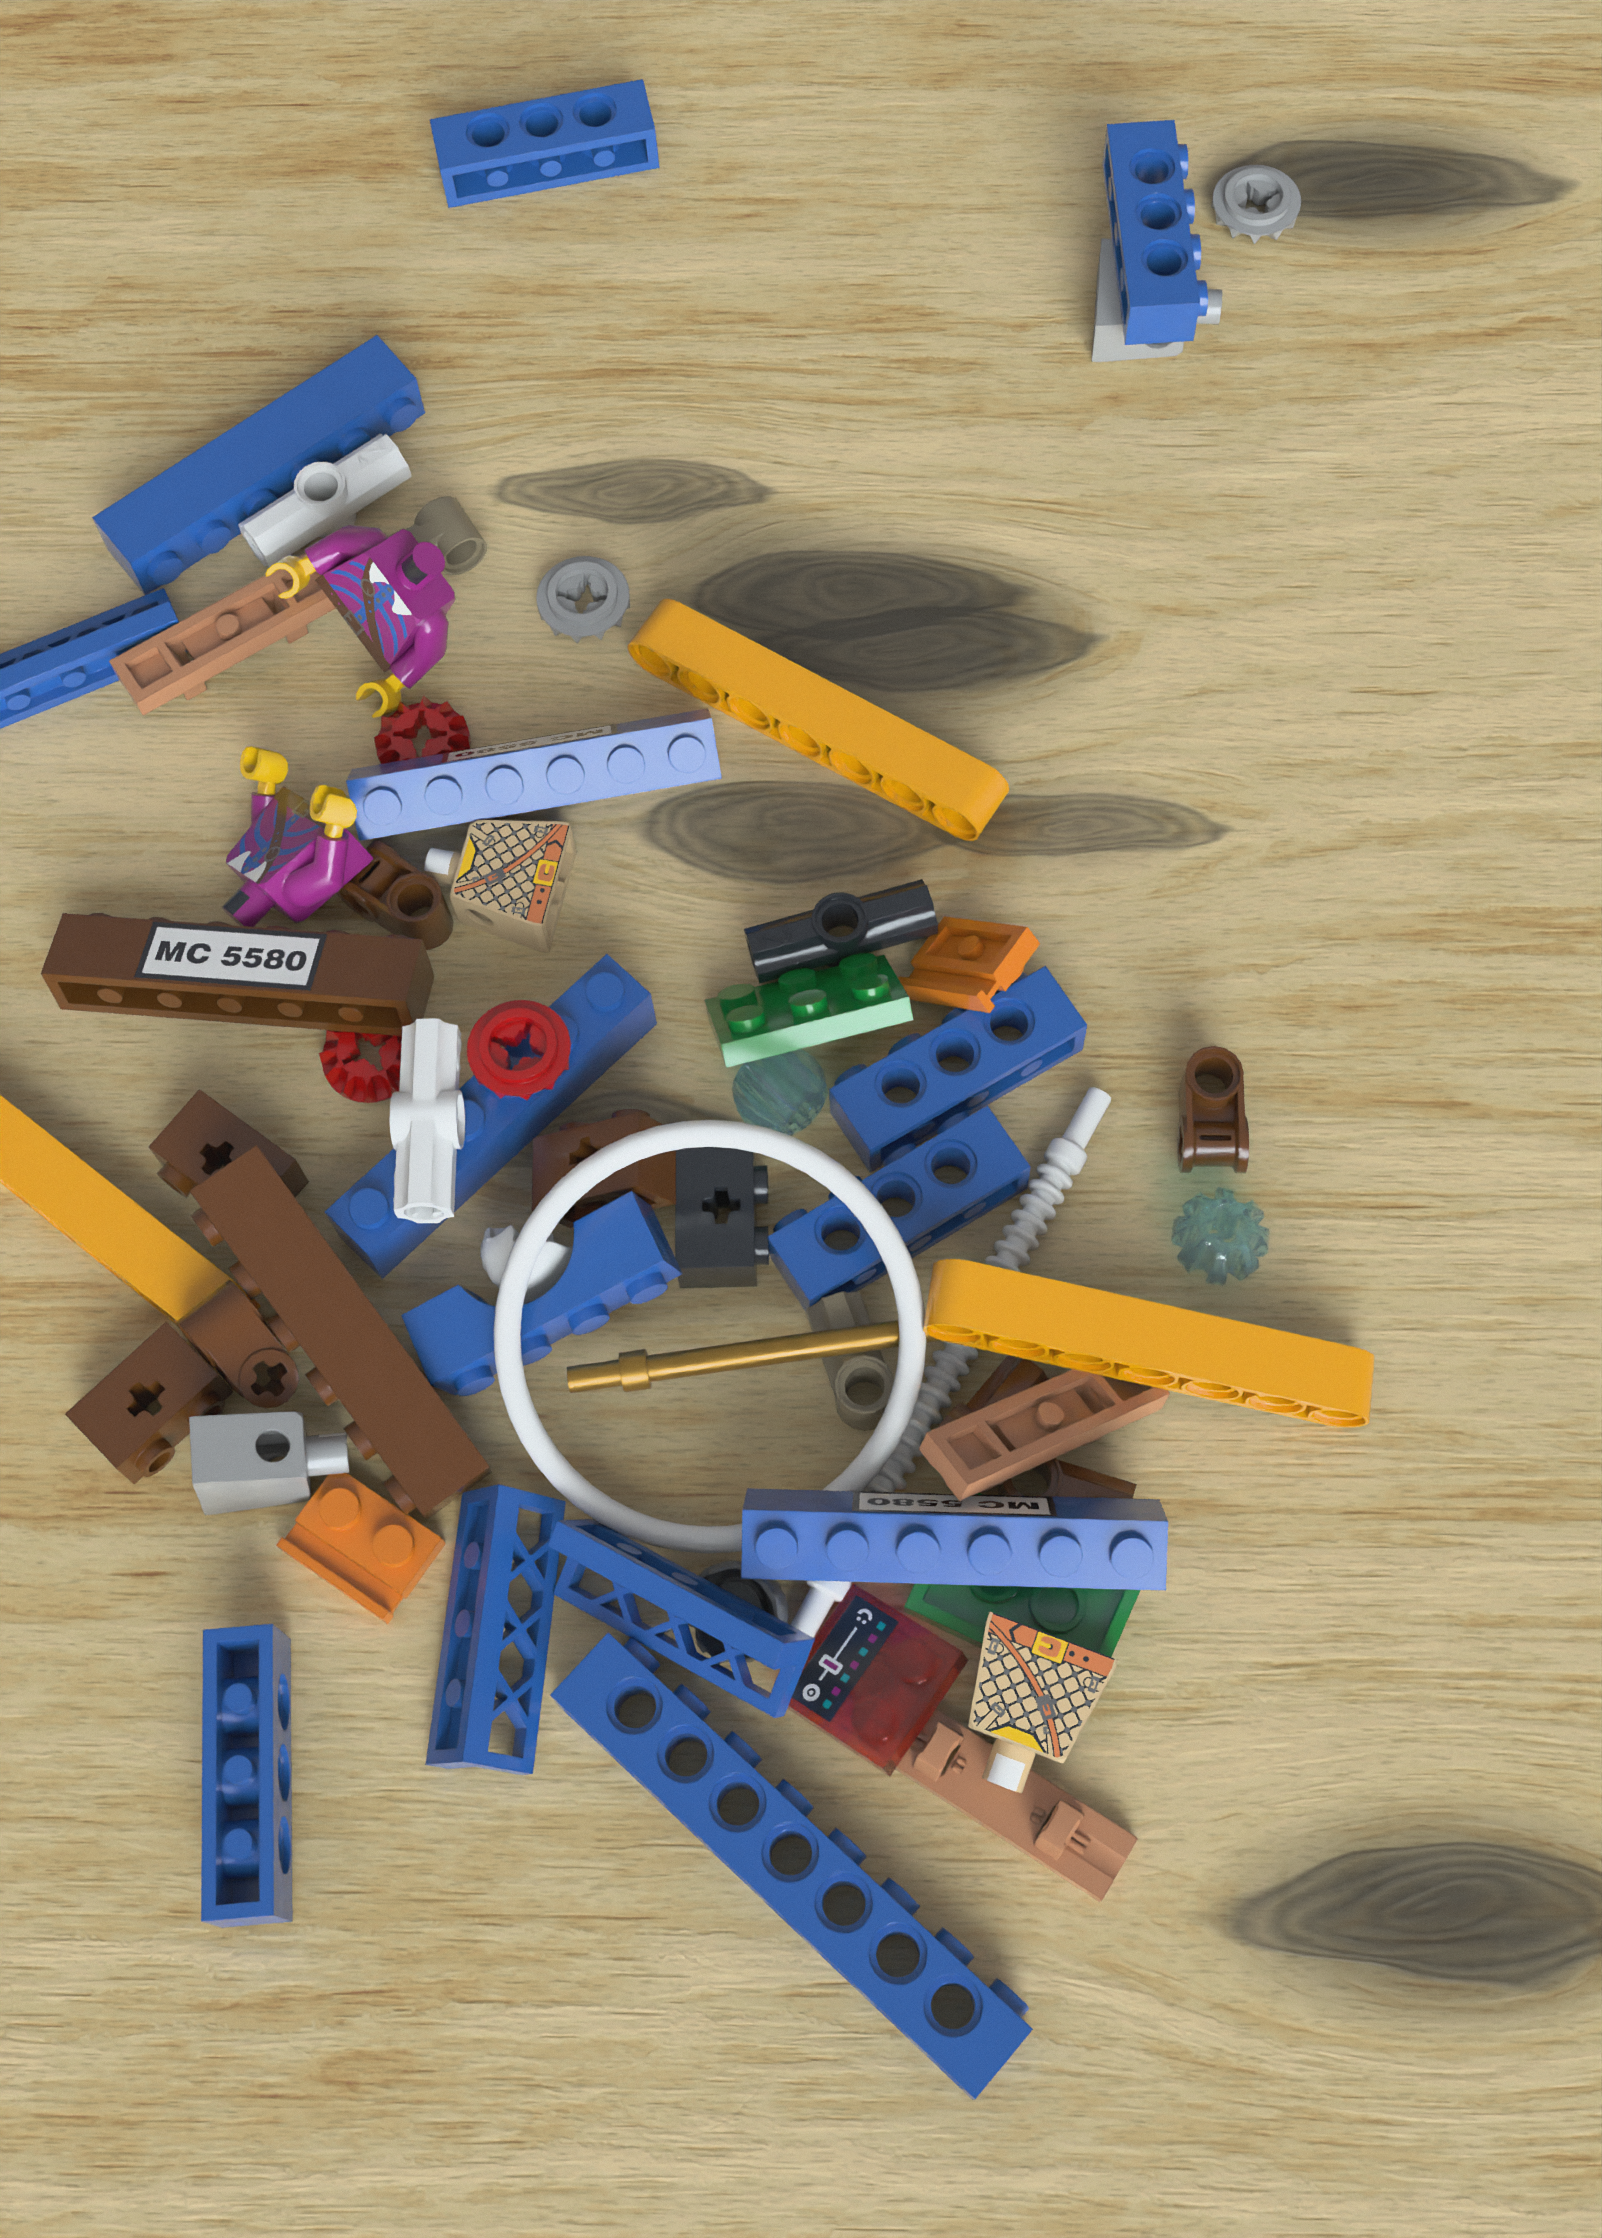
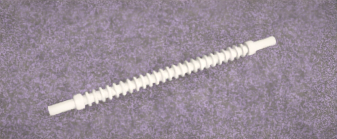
[790,1087,1111,1637]

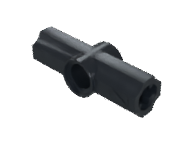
[744,879,938,984]

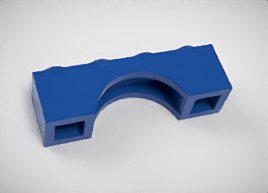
[401,1191,683,1396]

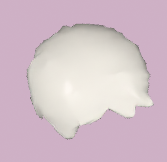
[480,1225,573,1304]

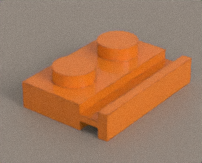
[898,916,1040,1013]
[276,1473,446,1624]

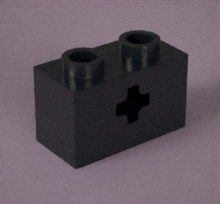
[675,1147,769,1288]

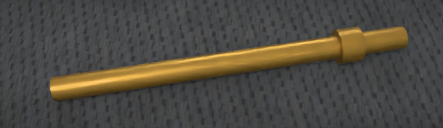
[567,1320,942,1393]

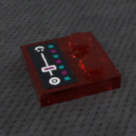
[787,1583,969,1777]

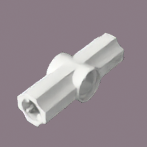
[238,434,412,567]
[390,1018,465,1223]

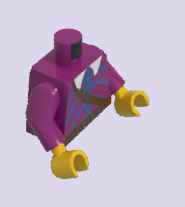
[266,525,456,718]
[222,746,374,927]

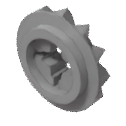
[1211,165,1301,244]
[536,556,630,644]

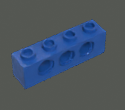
[430,79,660,208]
[1102,120,1208,345]
[829,966,1087,1173]
[767,1105,1031,1312]
[201,1624,293,1928]

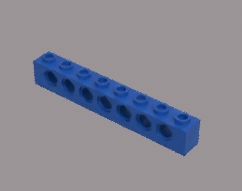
[550,1633,1033,2100]

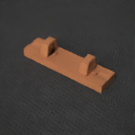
[109,553,336,716]
[919,1369,1170,1502]
[861,1684,1138,1903]

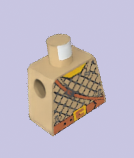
[424,820,577,953]
[968,1612,1118,1793]

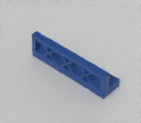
[0,588,188,729]
[425,1484,566,1775]
[548,1519,815,1718]

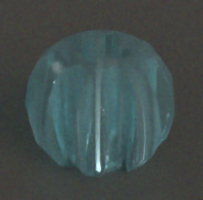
[732,1049,828,1136]
[1171,1187,1270,1286]

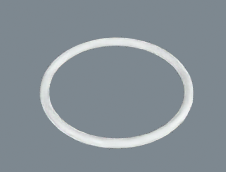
[494,1120,926,1554]

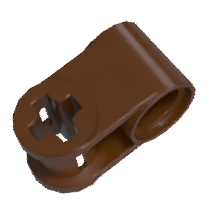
[336,840,454,950]
[1177,1046,1249,1173]
[176,1280,299,1409]

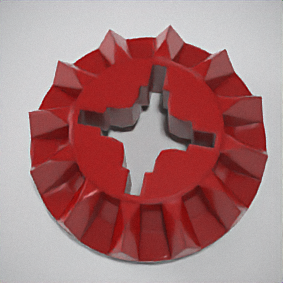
[374,696,471,764]
[467,1000,572,1101]
[319,1030,402,1103]

